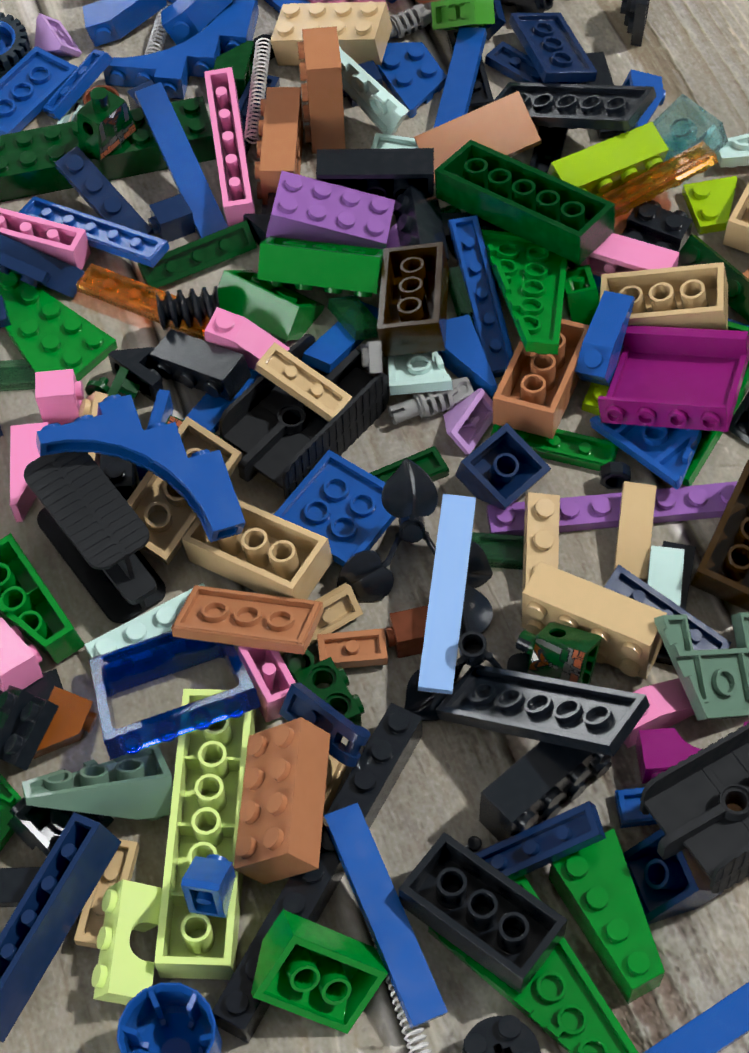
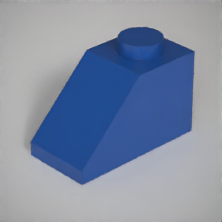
[181,854,236,918]

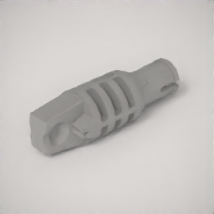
[389,1,433,39]
[388,377,474,425]

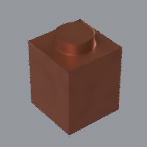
[385,605,428,658]

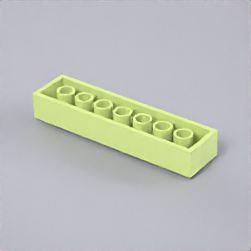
[154,689,256,980]

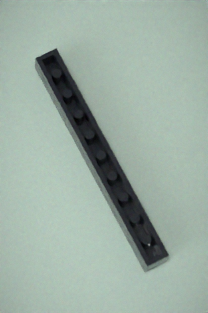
[212,703,423,1043]

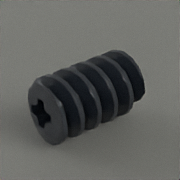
[156,286,220,330]

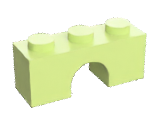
[91,879,162,1005]

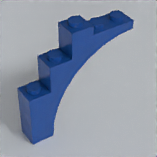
[103,0,259,99]
[36,394,246,542]

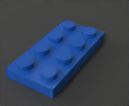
[0,46,78,135]

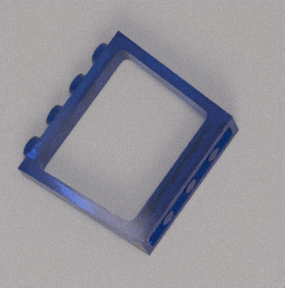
[89,631,261,760]

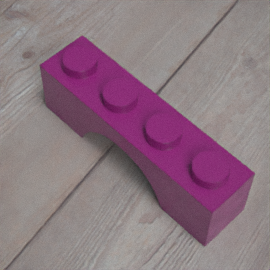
[635,721,749,784]

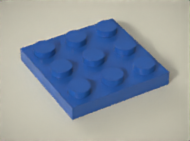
[274,450,396,567]

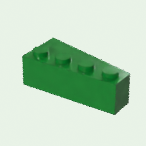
[0,533,85,664]
[549,828,665,1004]

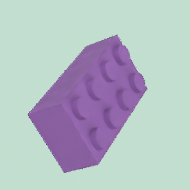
[266,171,395,249]

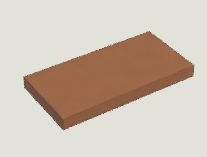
[414,91,541,187]
[171,585,324,655]

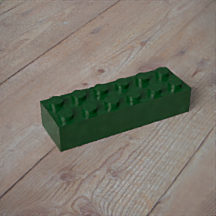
[435,140,615,265]

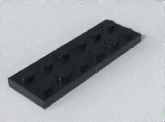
[493,82,657,132]
[436,665,650,757]

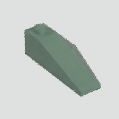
[22,745,173,820]

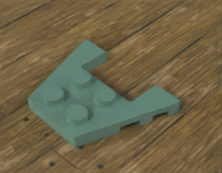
[654,612,749,721]

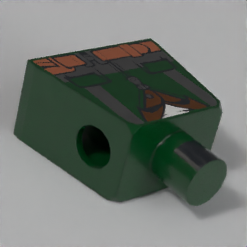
[77,87,137,162]
[516,622,602,685]

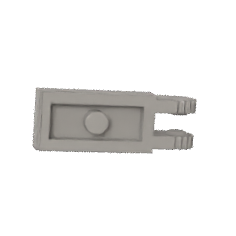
[360,341,383,373]

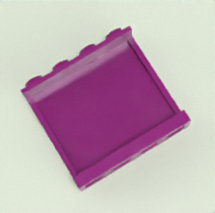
[598,325,749,432]

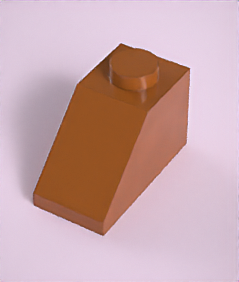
[33,686,98,759]

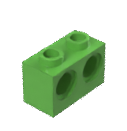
[431,0,495,30]

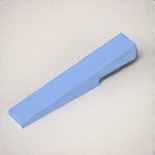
[418,494,476,695]

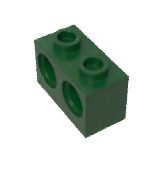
[293,657,365,727]

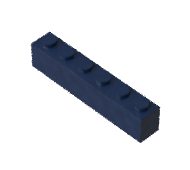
[0,812,122,1043]

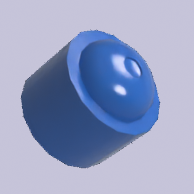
[117,982,222,1053]

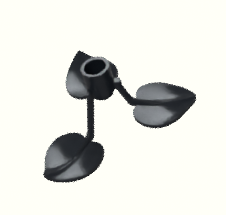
[337,458,493,602]
[404,583,531,721]

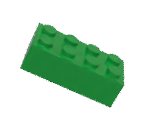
[257,236,384,297]

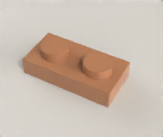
[317,628,388,669]

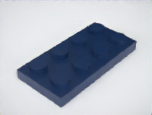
[509,13,597,84]

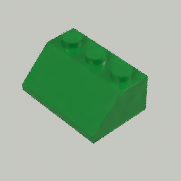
[218,270,325,343]
[251,910,388,1034]

